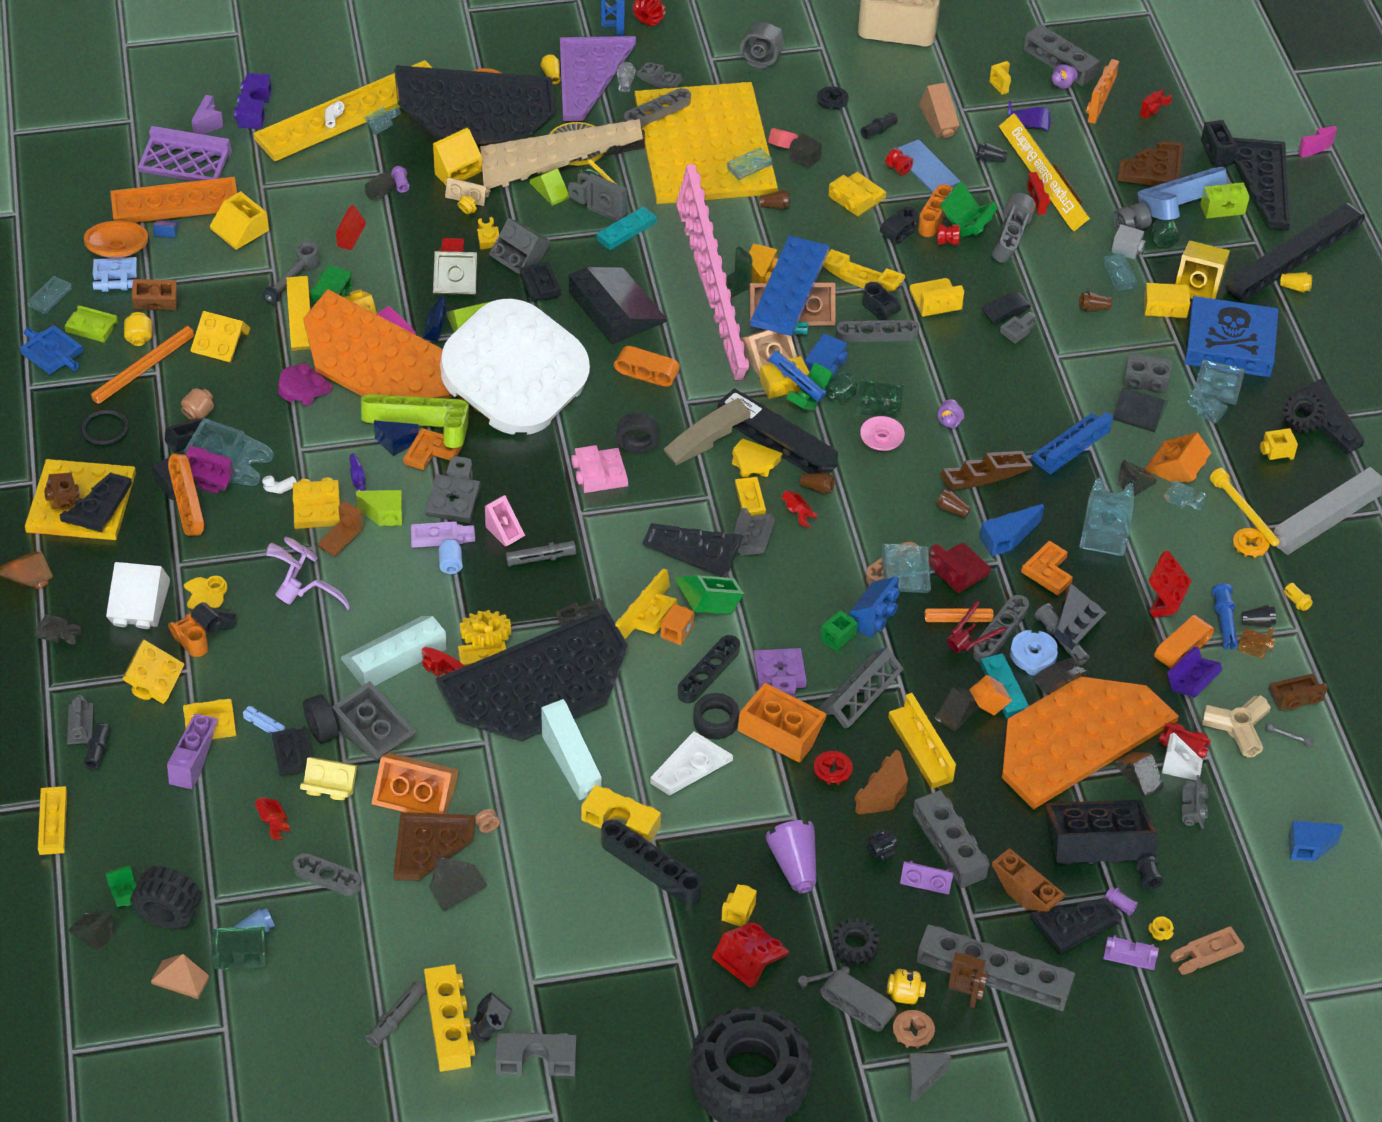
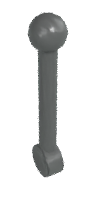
[1265,723,1314,747]
[798,966,850,987]

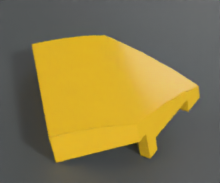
[732,438,783,477]

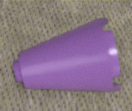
[765,820,816,893]

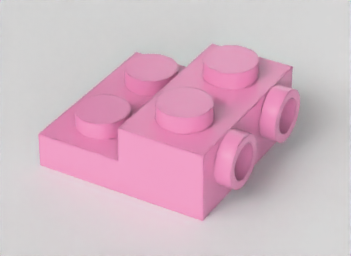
[571,445,628,493]

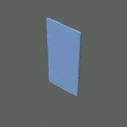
[898,139,960,193]

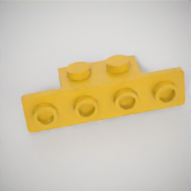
[615,569,678,639]

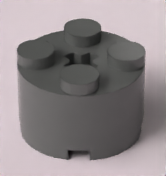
[740,22,784,69]

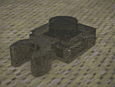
[35,614,82,644]

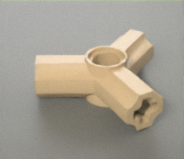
[1202,695,1271,758]

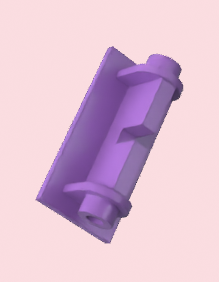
[900,861,954,895]
[1104,935,1159,970]

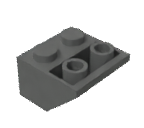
[489,218,551,274]

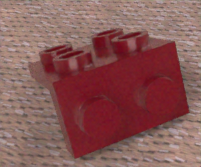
[928,543,991,593]

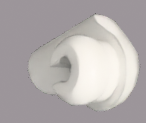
[325,101,345,128]
[262,476,297,494]

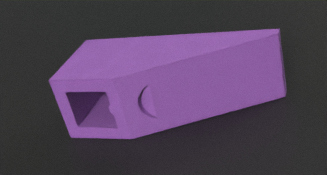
[167,714,218,789]

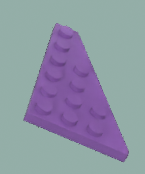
[560,36,636,121]

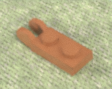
[1170,927,1244,975]

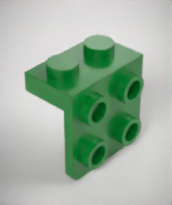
[940,182,998,237]

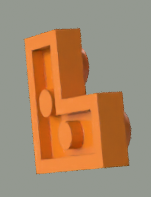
[403,428,463,471]
[1021,541,1073,595]

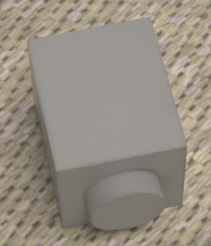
[1112,224,1146,259]

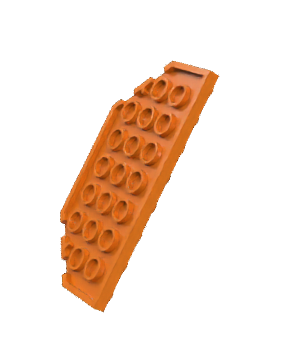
[304,289,453,399]
[1002,677,1179,810]

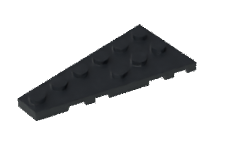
[1233,137,1290,230]

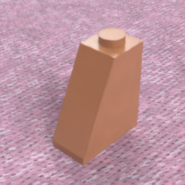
[919,83,960,138]

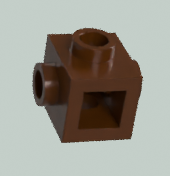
[44,472,80,510]

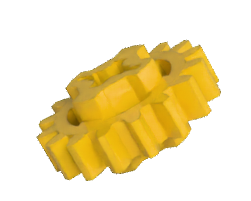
[460,610,511,648]

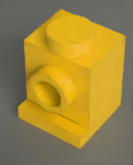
[1260,428,1298,460]
[722,884,757,926]

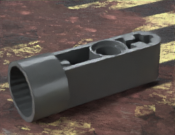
[992,193,1036,263]

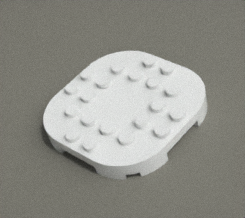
[440,299,590,435]

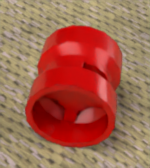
[885,148,914,176]
[937,224,960,245]

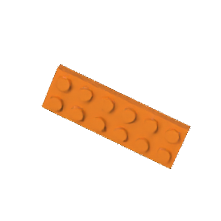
[110,177,237,223]

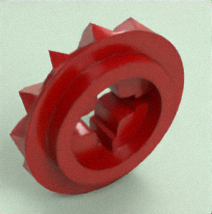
[814,751,853,785]

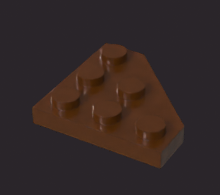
[1117,141,1183,186]
[393,812,475,881]

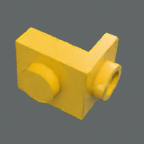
[344,290,377,314]

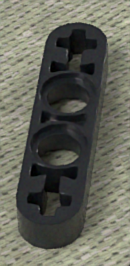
[678,635,740,703]

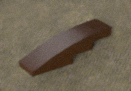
[940,451,1032,490]

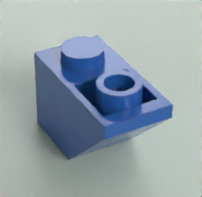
[1288,821,1343,861]

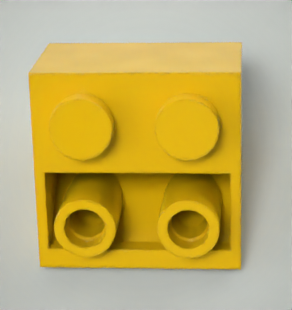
[433,128,482,185]
[210,191,269,250]

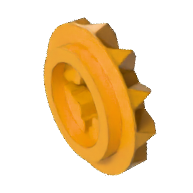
[1233,528,1270,559]

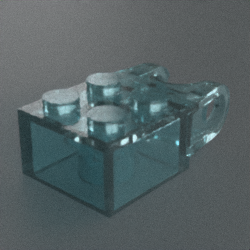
[184,418,274,486]
[1079,478,1134,556]

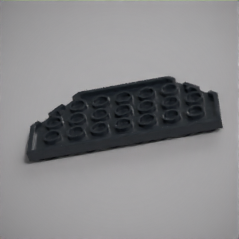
[394,65,555,145]
[436,608,628,741]

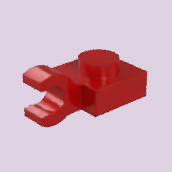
[1140,90,1172,119]
[781,490,818,527]
[254,797,290,840]

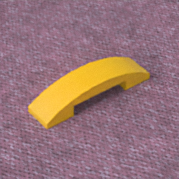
[823,249,905,291]

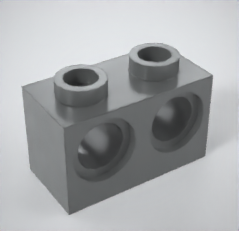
[1123,353,1172,393]

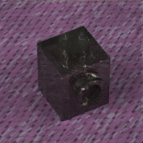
[790,133,822,169]

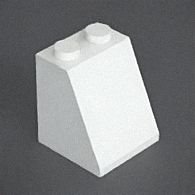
[106,562,170,629]

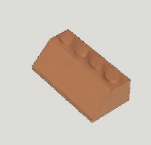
[749,283,835,326]

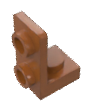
[318,501,364,556]

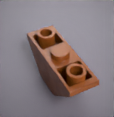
[855,750,908,815]
[992,848,1065,912]

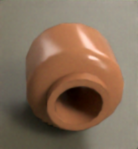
[181,388,214,421]

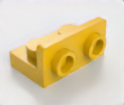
[183,699,236,739]

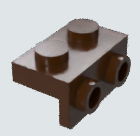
[1269,673,1328,711]
[948,952,988,1008]

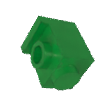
[820,610,858,653]

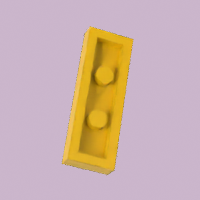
[38,786,67,855]

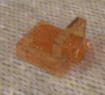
[1237,628,1276,659]

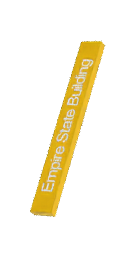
[999,113,1090,232]

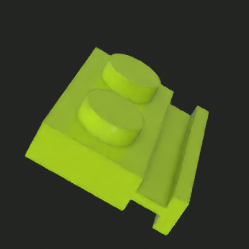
[64,305,118,343]

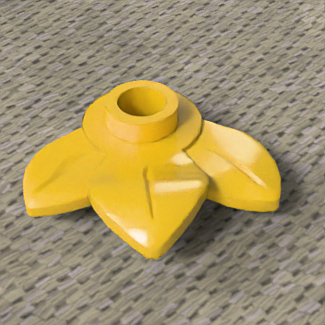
[184,576,228,609]

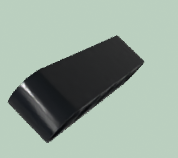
[601,819,702,905]

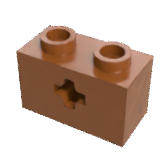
[132,279,178,311]

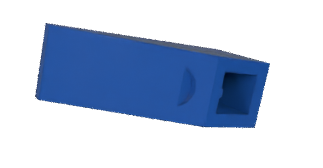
[979,504,1044,557]

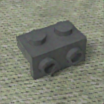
[733,508,775,556]

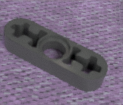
[293,853,361,896]

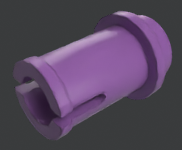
[391,166,410,193]
[1104,887,1138,916]

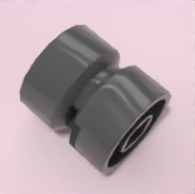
[1113,202,1152,231]

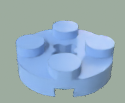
[1010,630,1058,675]

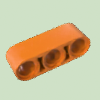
[918,184,953,237]
[614,346,680,387]
[1154,615,1215,669]

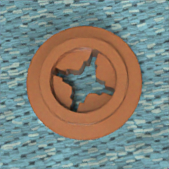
[893,1010,935,1049]

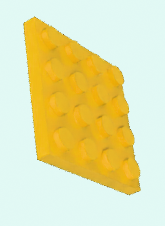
[25,459,136,540]

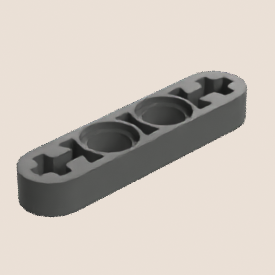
[624,88,691,127]
[836,320,919,342]
[973,595,1029,662]

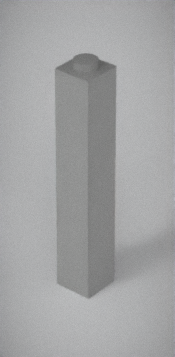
[1274,467,1382,555]

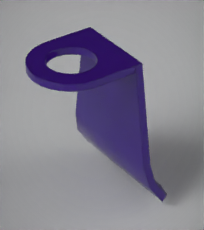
[1008,100,1051,131]

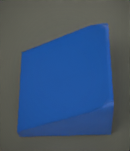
[153,220,179,238]

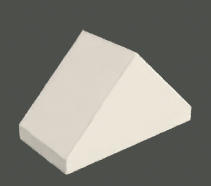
[1162,733,1203,781]

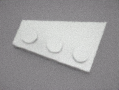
[650,731,733,796]

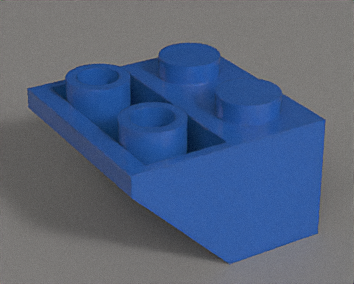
[849,577,900,638]

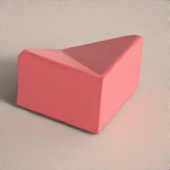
[768,128,798,150]

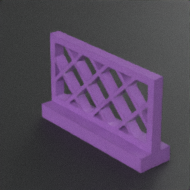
[138,126,232,181]

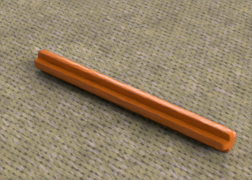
[91,326,194,404]

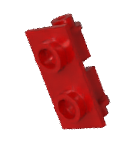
[1159,723,1211,759]

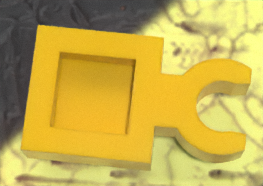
[477,217,499,249]

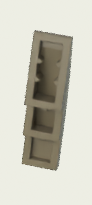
[664,398,750,465]

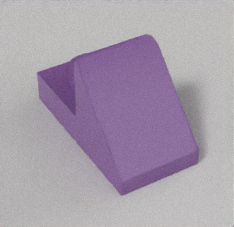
[192,95,223,134]

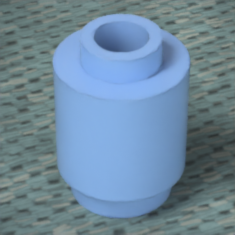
[438,539,463,574]

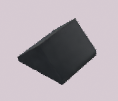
[1113,387,1168,433]

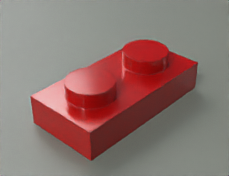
[1026,172,1050,215]

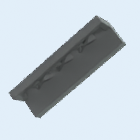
[818,647,903,729]

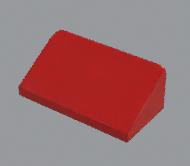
[336,205,366,250]

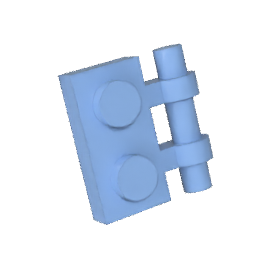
[93,257,137,292]

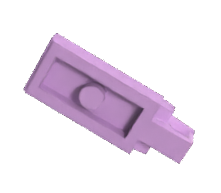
[411,522,475,548]

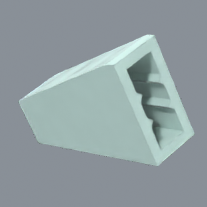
[541,699,601,800]

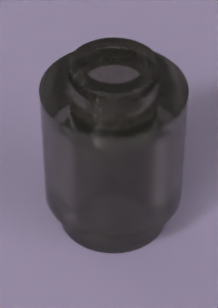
[365,172,395,201]

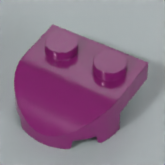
[277,363,332,405]
[186,445,233,493]

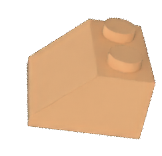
[740,330,797,378]

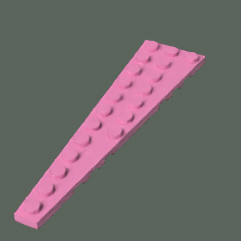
[676,165,749,380]

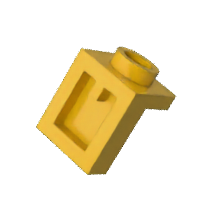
[989,61,1011,95]

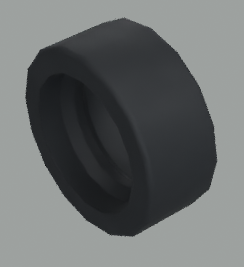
[616,413,659,453]
[693,693,739,740]
[303,694,338,743]

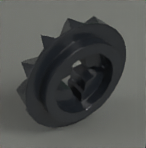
[817,86,849,110]

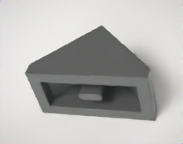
[908,1053,951,1103]

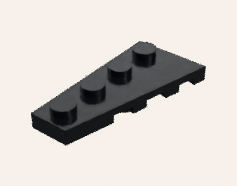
[1289,378,1365,455]
[642,523,744,577]

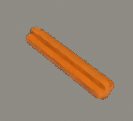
[924,608,994,622]

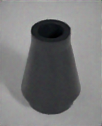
[976,141,1007,162]
[1241,605,1276,627]

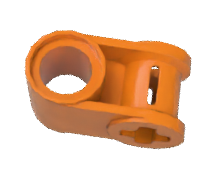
[168,613,209,657]

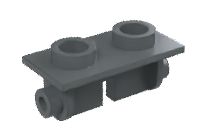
[67,695,93,744]
[1182,775,1208,829]

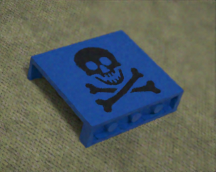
[1184,296,1278,377]

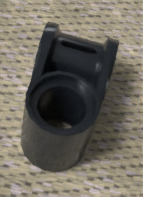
[880,207,917,244]
[862,282,901,320]
[470,992,512,1043]

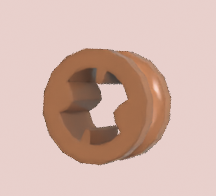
[475,809,500,833]

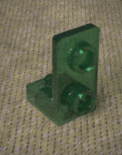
[726,246,753,298]

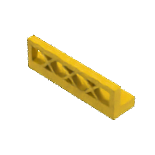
[888,693,956,789]

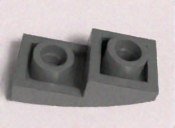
[637,62,683,89]

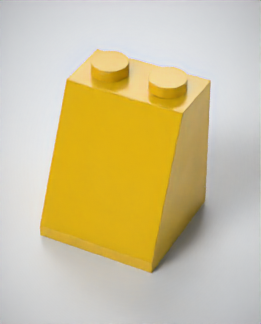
[1175,240,1230,299]

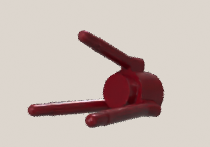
[946,601,1007,653]

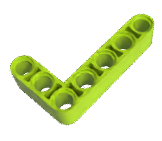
[361,394,469,448]

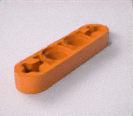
[168,454,204,536]

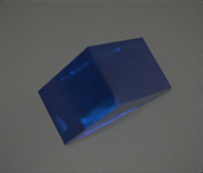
[374,420,419,457]

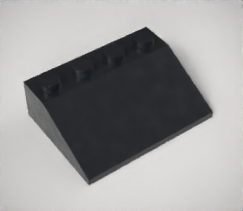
[569,267,667,345]
[1045,800,1157,864]

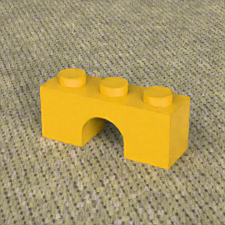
[581,785,661,842]

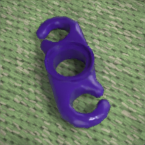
[349,453,366,491]

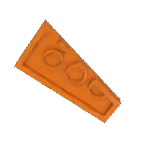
[1086,59,1119,124]

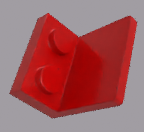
[712,922,789,988]

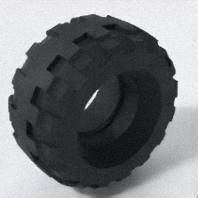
[689,1006,812,1122]

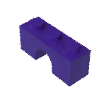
[234,73,272,129]

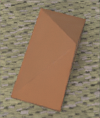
[151,954,210,999]

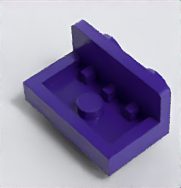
[1168,646,1222,697]

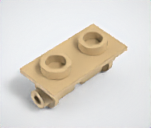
[445,178,490,206]

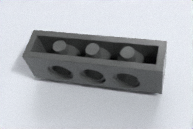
[1023,24,1100,86]
[913,790,990,889]

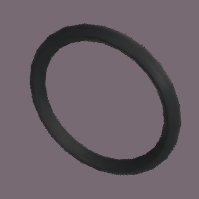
[81,410,128,445]

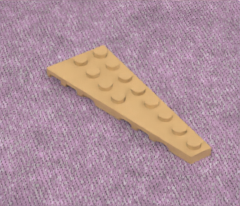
[480,119,643,192]

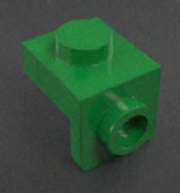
[106,865,136,908]

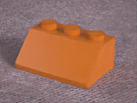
[738,683,827,763]
[371,753,459,814]

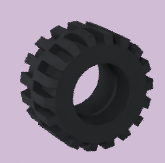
[130,866,202,930]

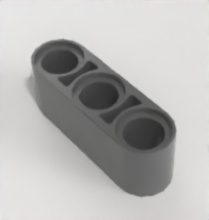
[820,970,897,1032]

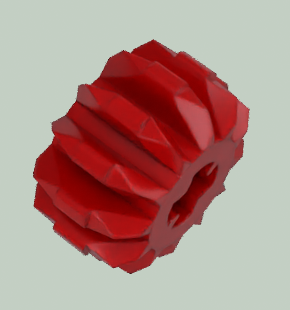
[632,0,666,27]

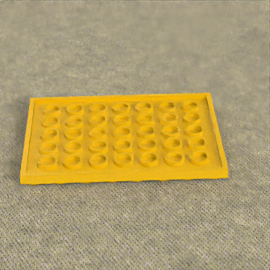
[634,82,778,204]

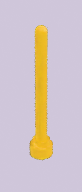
[1210,468,1279,546]

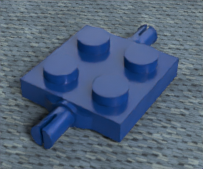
[20,325,83,375]

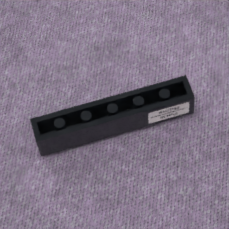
[717,388,838,474]

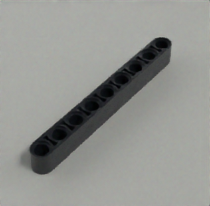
[1225,203,1365,301]

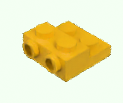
[828,172,886,217]
[293,477,340,529]

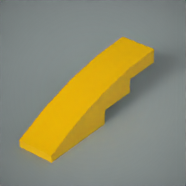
[286,276,311,351]

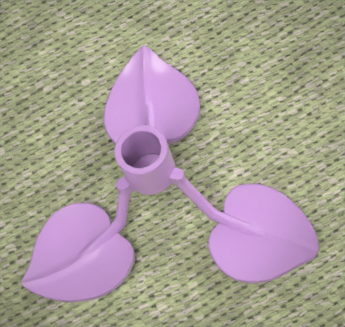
[266,536,350,611]

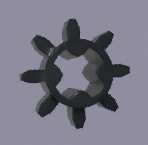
[867,828,898,861]

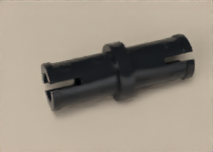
[860,112,898,139]
[83,723,110,770]

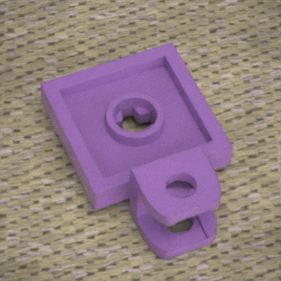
[754,648,806,697]

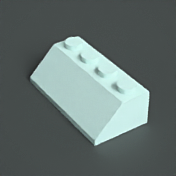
[341,616,447,686]

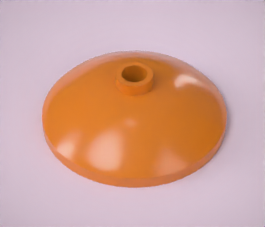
[84,221,148,258]

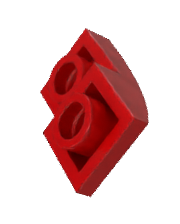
[421,647,465,678]

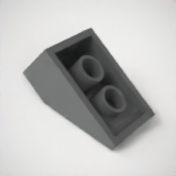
[332,681,416,761]

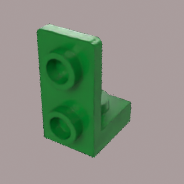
[786,363,833,411]

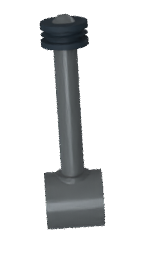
[262,241,320,305]

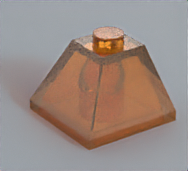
[0,552,53,589]

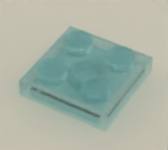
[1193,359,1245,405]
[882,543,931,593]

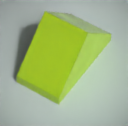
[530,168,569,206]

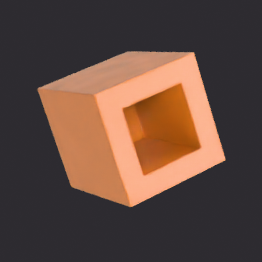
[660,603,694,645]
[969,675,1012,716]

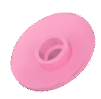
[860,416,905,451]

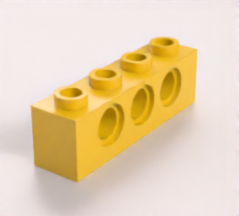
[424,964,475,1072]

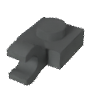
[1000,312,1036,344]

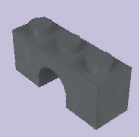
[495,1032,576,1076]

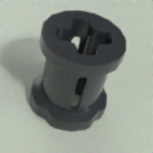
[1135,856,1164,890]

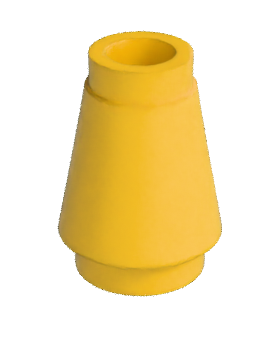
[540,55,561,85]
[1280,272,1312,293]

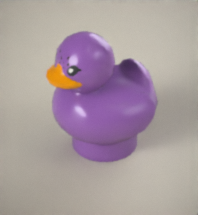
[1052,65,1077,89]
[937,399,964,428]

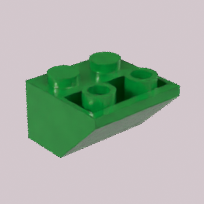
[676,575,744,614]

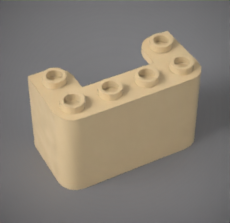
[858,0,940,47]

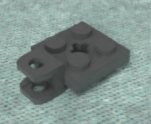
[568,173,627,221]
[425,456,481,523]

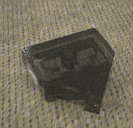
[429,856,488,912]

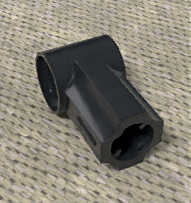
[191,602,237,633]

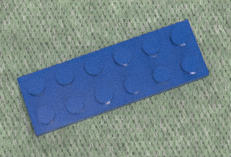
[751,236,829,336]

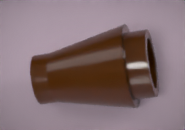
[760,189,790,210]
[1079,291,1112,312]
[800,472,835,494]
[936,489,971,518]

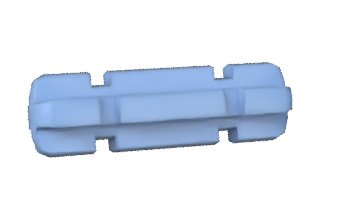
[243,706,285,733]

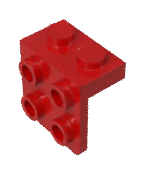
[1149,550,1192,618]

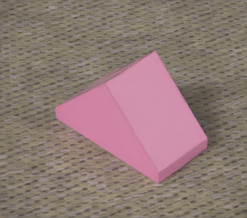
[485,495,525,546]

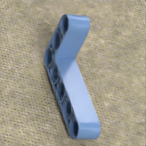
[1137,167,1228,220]

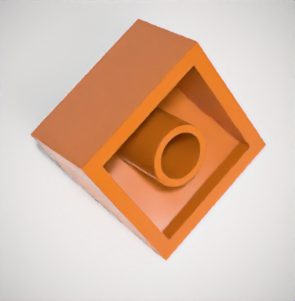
[1145,432,1211,484]

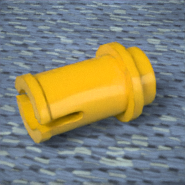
[1283,583,1313,611]

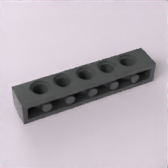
[917,924,1075,1011]

